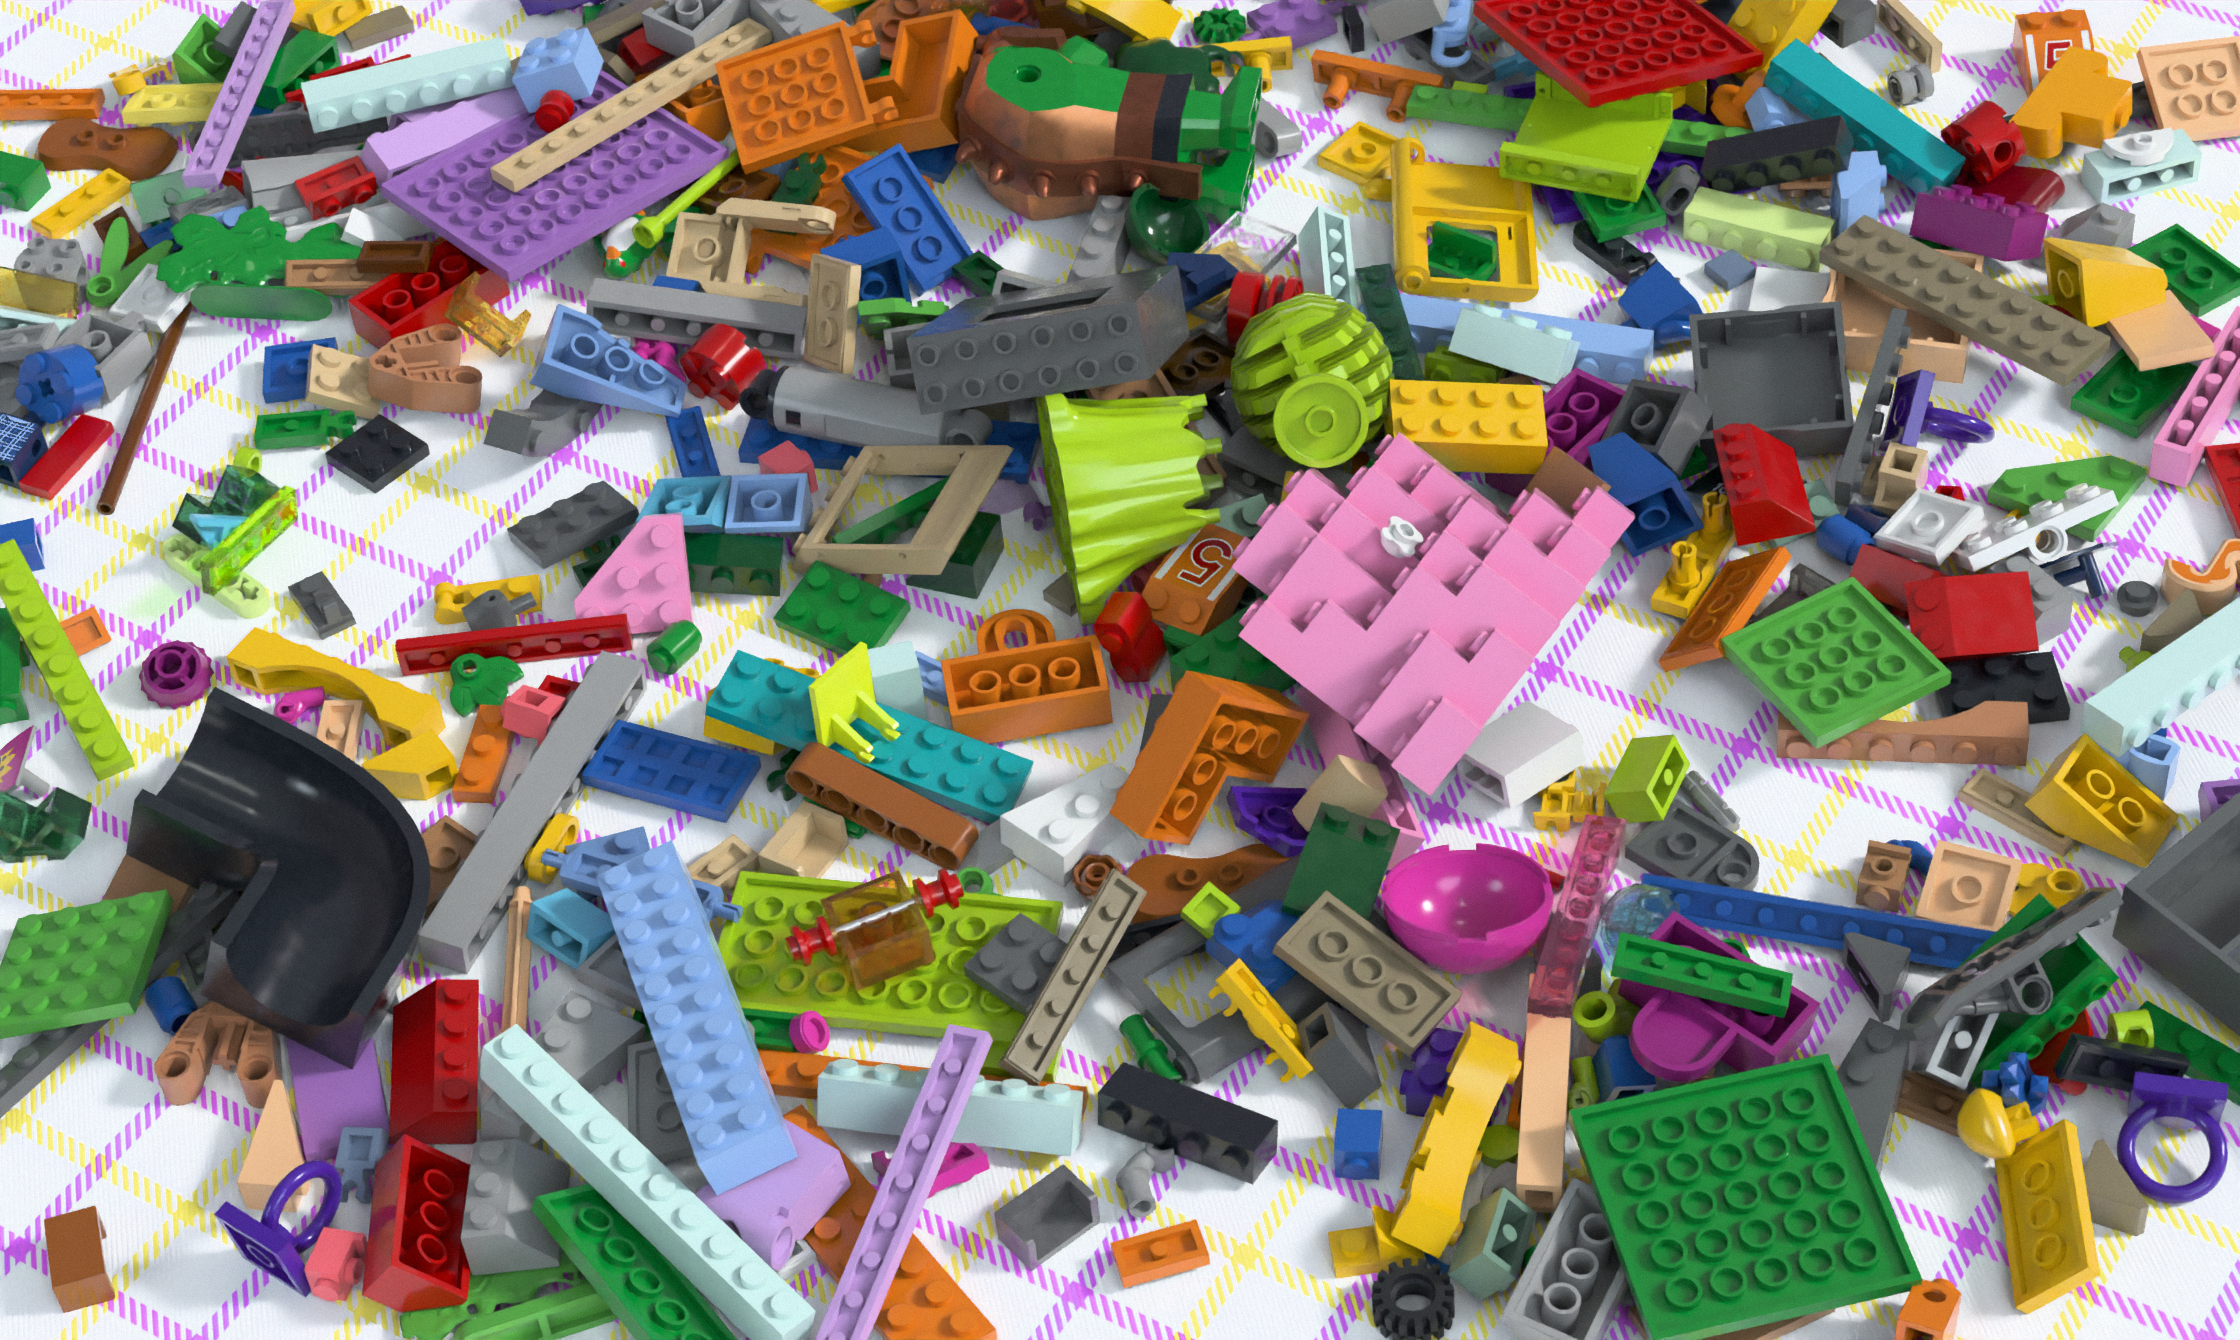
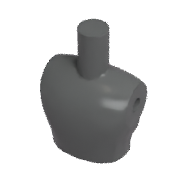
[1655,164,1701,216]
[461,590,537,631]

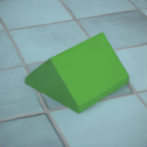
[172,13,234,84]

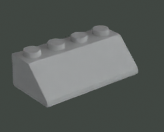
[1501,1177,1629,1340]

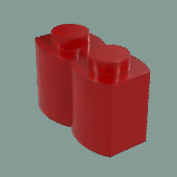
[1094,591,1167,683]

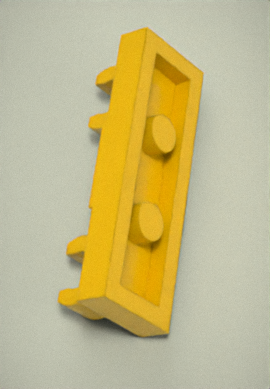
[1208,958,1313,1083]

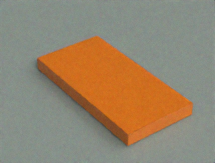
[1658,546,1792,672]

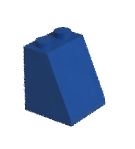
[1588,432,1704,558]

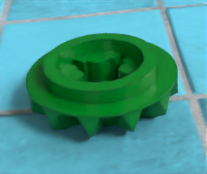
[1193,6,1246,44]

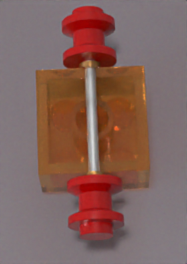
[785,868,964,991]

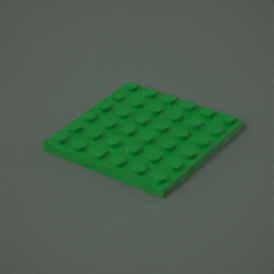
[1569,1053,1923,1340]

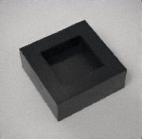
[1342,5,1365,54]

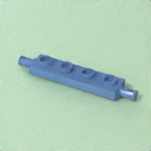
[541,845,743,923]

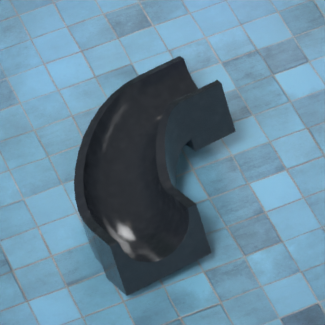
[126,687,431,1069]

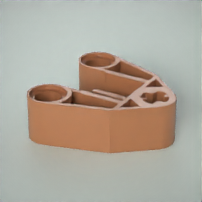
[367,323,483,414]
[154,1001,283,1109]

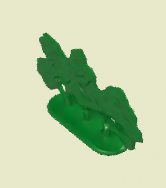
[156,205,361,322]

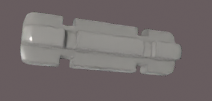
[1680,770,1741,832]

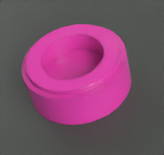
[789,1011,830,1054]

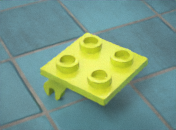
[808,642,901,764]

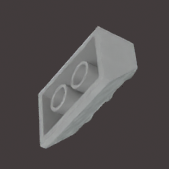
[461,1138,570,1276]

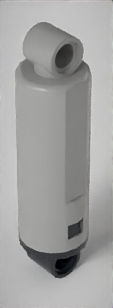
[739,365,993,448]

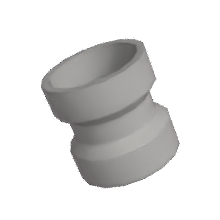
[1887,63,1935,106]

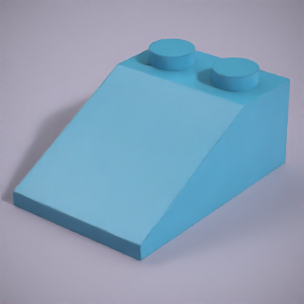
[636,475,732,534]

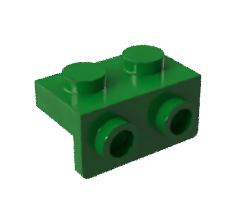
[1427,221,1497,281]

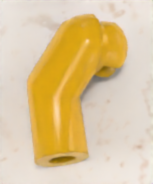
[1364,178,1392,203]

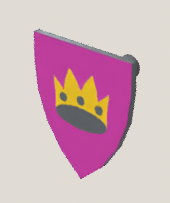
[0,725,50,797]

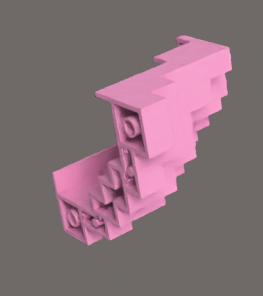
[1231,432,1635,796]

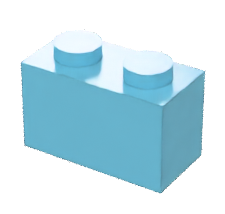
[526,888,616,970]

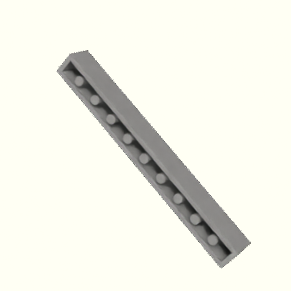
[418,650,647,974]

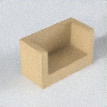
[758,800,849,878]

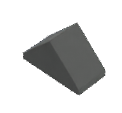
[1842,932,1911,1023]

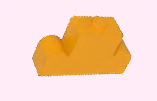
[2008,46,2132,159]

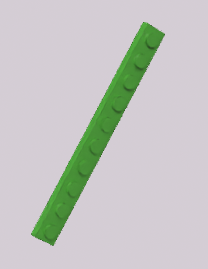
[1406,84,1754,157]

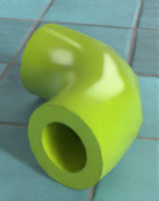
[1573,978,1641,1045]

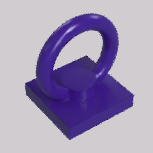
[1878,369,1995,452]
[2116,1071,2228,1204]
[214,1160,342,1298]

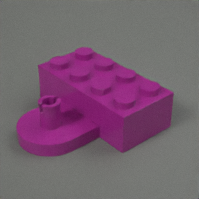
[1617,911,1821,1082]

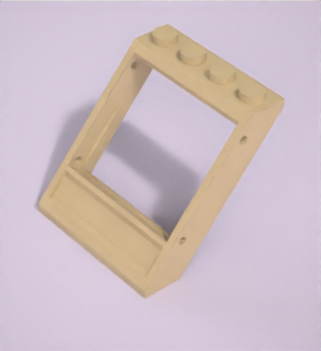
[791,445,1013,575]

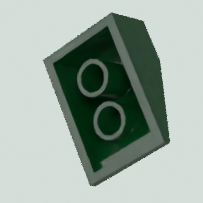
[1281,802,1401,921]

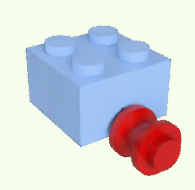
[512,27,604,133]

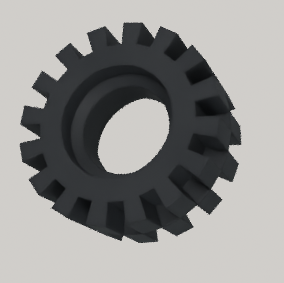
[1372,1258,1455,1340]

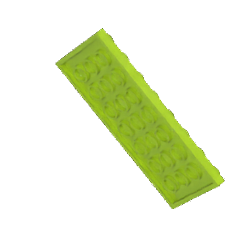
[718,871,1064,1038]

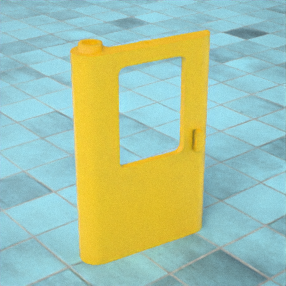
[1390,137,1539,303]

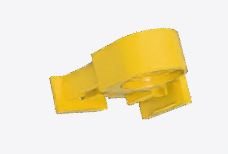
[108,60,172,96]
[1533,769,1607,832]

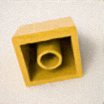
[2043,237,2168,328]

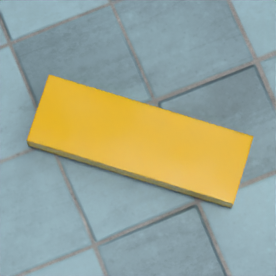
[30,168,131,239]

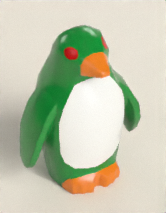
[593,209,659,279]

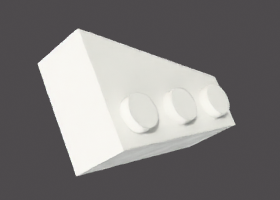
[1000,762,1130,887]

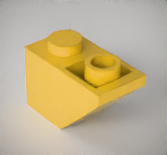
[361,728,458,801]

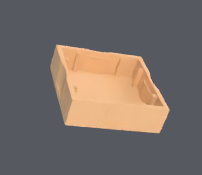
[1822,249,1984,384]

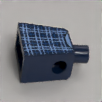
[0,411,48,490]

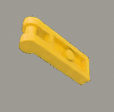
[434,574,543,625]

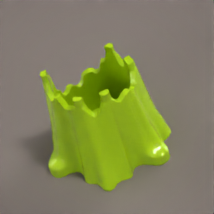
[1036,393,1224,626]

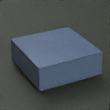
[1704,249,1756,291]

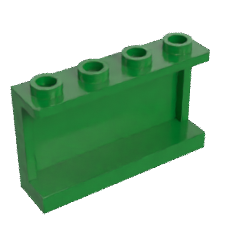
[1952,893,2119,1088]

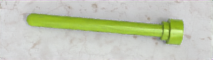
[632,148,741,248]

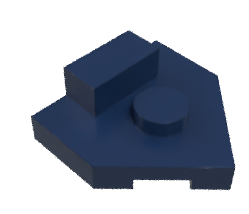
[1166,252,1239,312]

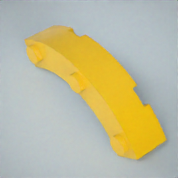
[1060,0,1183,41]
[1390,1021,1522,1258]

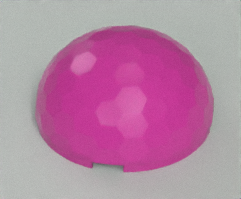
[1382,843,1554,975]

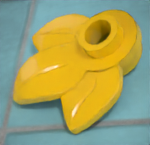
[2008,863,2085,916]

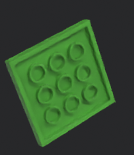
[1721,576,1951,749]
[0,889,173,1039]

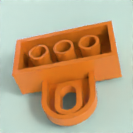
[941,609,1113,744]

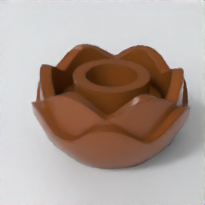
[1072,855,1123,900]

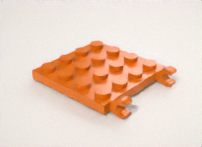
[714,20,900,175]
[745,144,935,275]

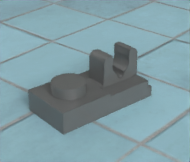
[288,571,356,640]

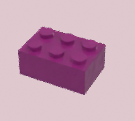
[1909,184,2049,262]

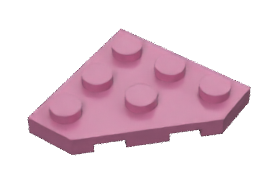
[574,512,694,634]

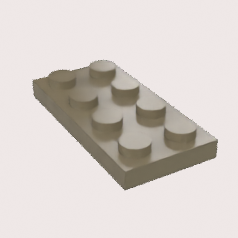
[1272,890,1463,1057]

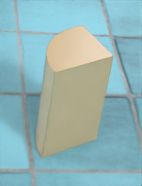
[1292,754,1388,832]

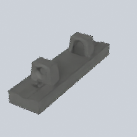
[1398,27,1496,87]

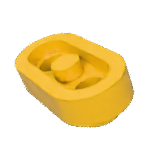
[524,813,579,885]

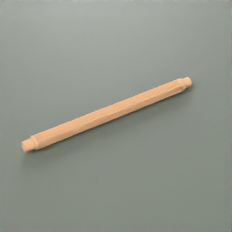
[501,886,533,1033]

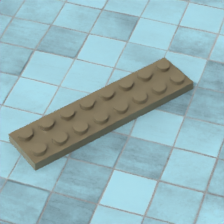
[1819,215,2111,387]

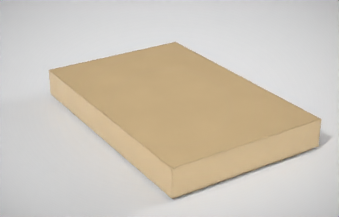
[804,254,861,374]

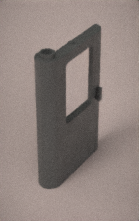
[1103,852,1400,1085]

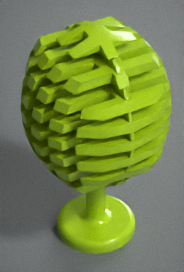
[1230,291,1394,468]

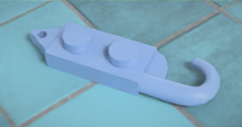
[1430,0,1473,68]

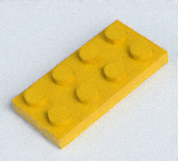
[1994,1119,2100,1315]

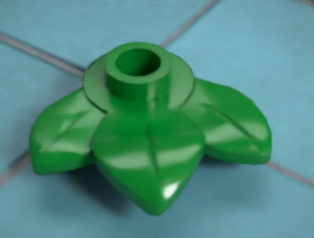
[449,653,524,717]

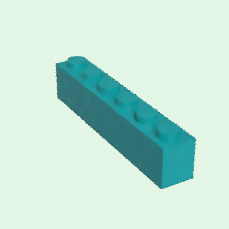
[1763,38,1966,194]

